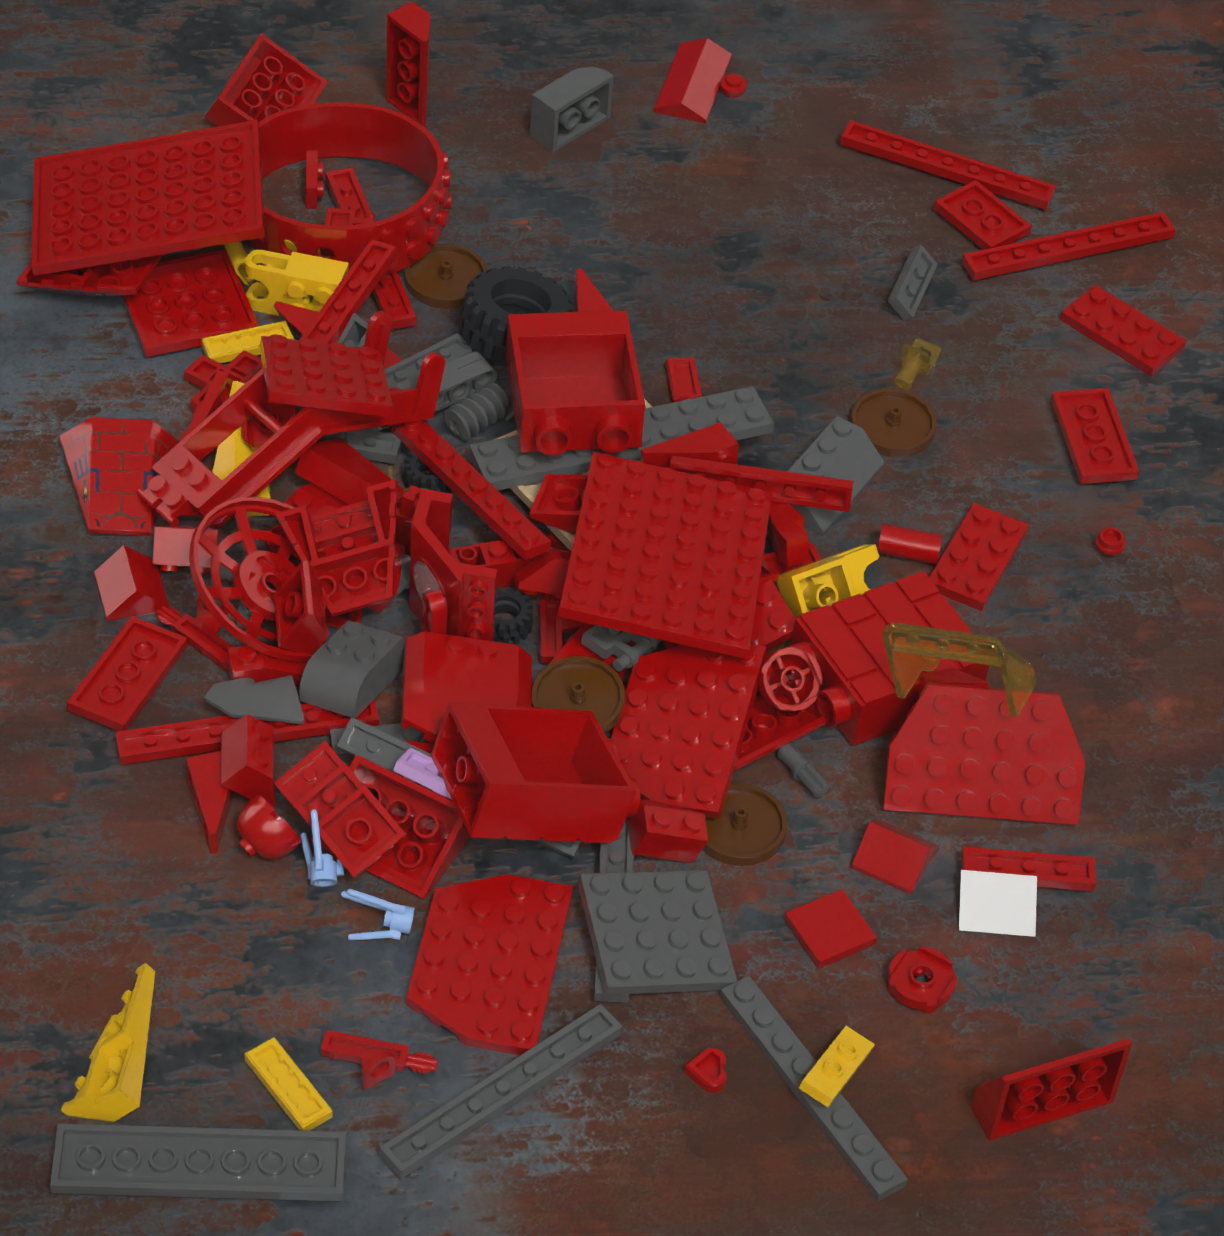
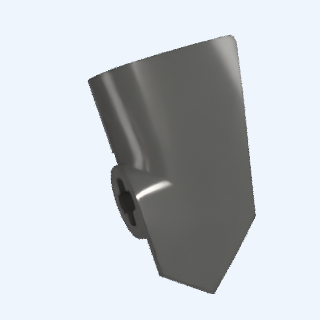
[204,675,304,725]

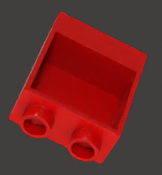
[506,310,645,455]
[785,571,992,746]
[430,702,641,843]

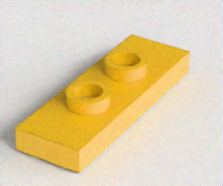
[201,321,295,363]
[799,1026,875,1107]
[244,1037,333,1131]

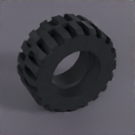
[458,266,575,367]

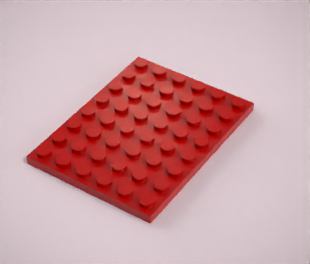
[31,120,265,276]
[558,452,772,659]

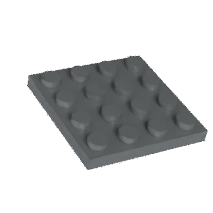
[577,870,737,995]

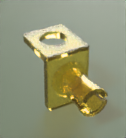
[894,338,941,390]

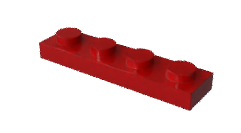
[962,846,1096,892]

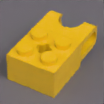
[245,250,349,316]
[777,544,879,618]

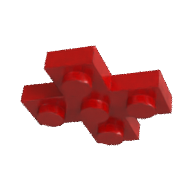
[184,350,263,411]

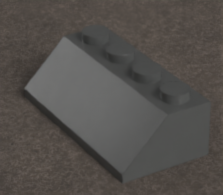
[787,416,885,536]

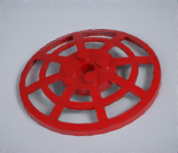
[189,497,363,662]

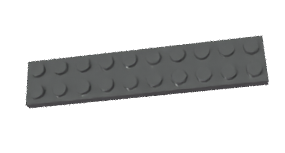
[469,386,774,490]

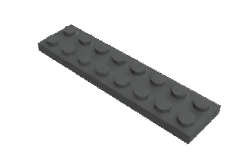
[50,1123,346,1201]

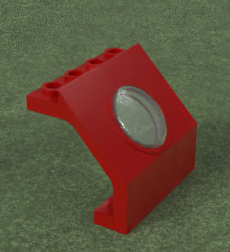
[409,489,498,641]

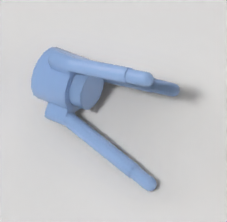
[300,809,344,887]
[341,889,415,941]

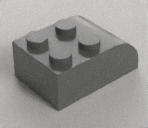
[530,67,614,153]
[299,620,404,719]

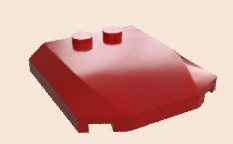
[401,631,532,744]

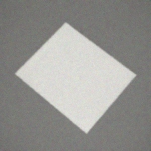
[959,870,1037,937]

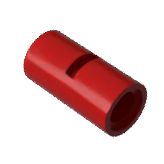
[877,523,943,565]

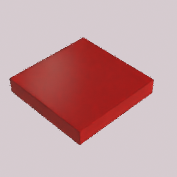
[784,889,877,969]

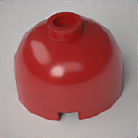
[758,647,823,712]
[237,794,301,860]

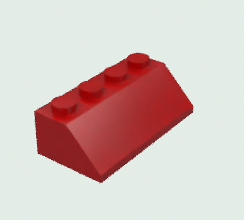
[386,1,431,126]

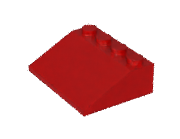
[204,33,328,126]
[310,754,470,900]
[971,1038,1132,1141]

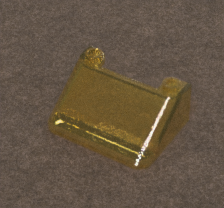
[882,623,1037,716]

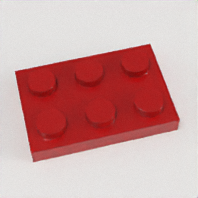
[934,180,1032,250]

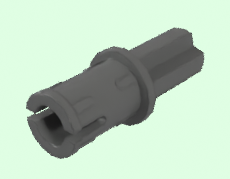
[778,742,829,798]

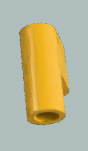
[224,241,254,286]

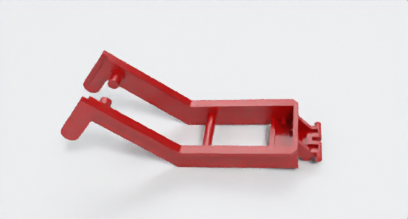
[137,311,445,528]

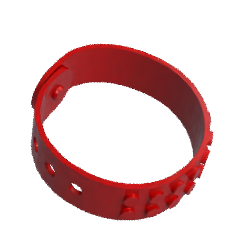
[249,102,452,276]

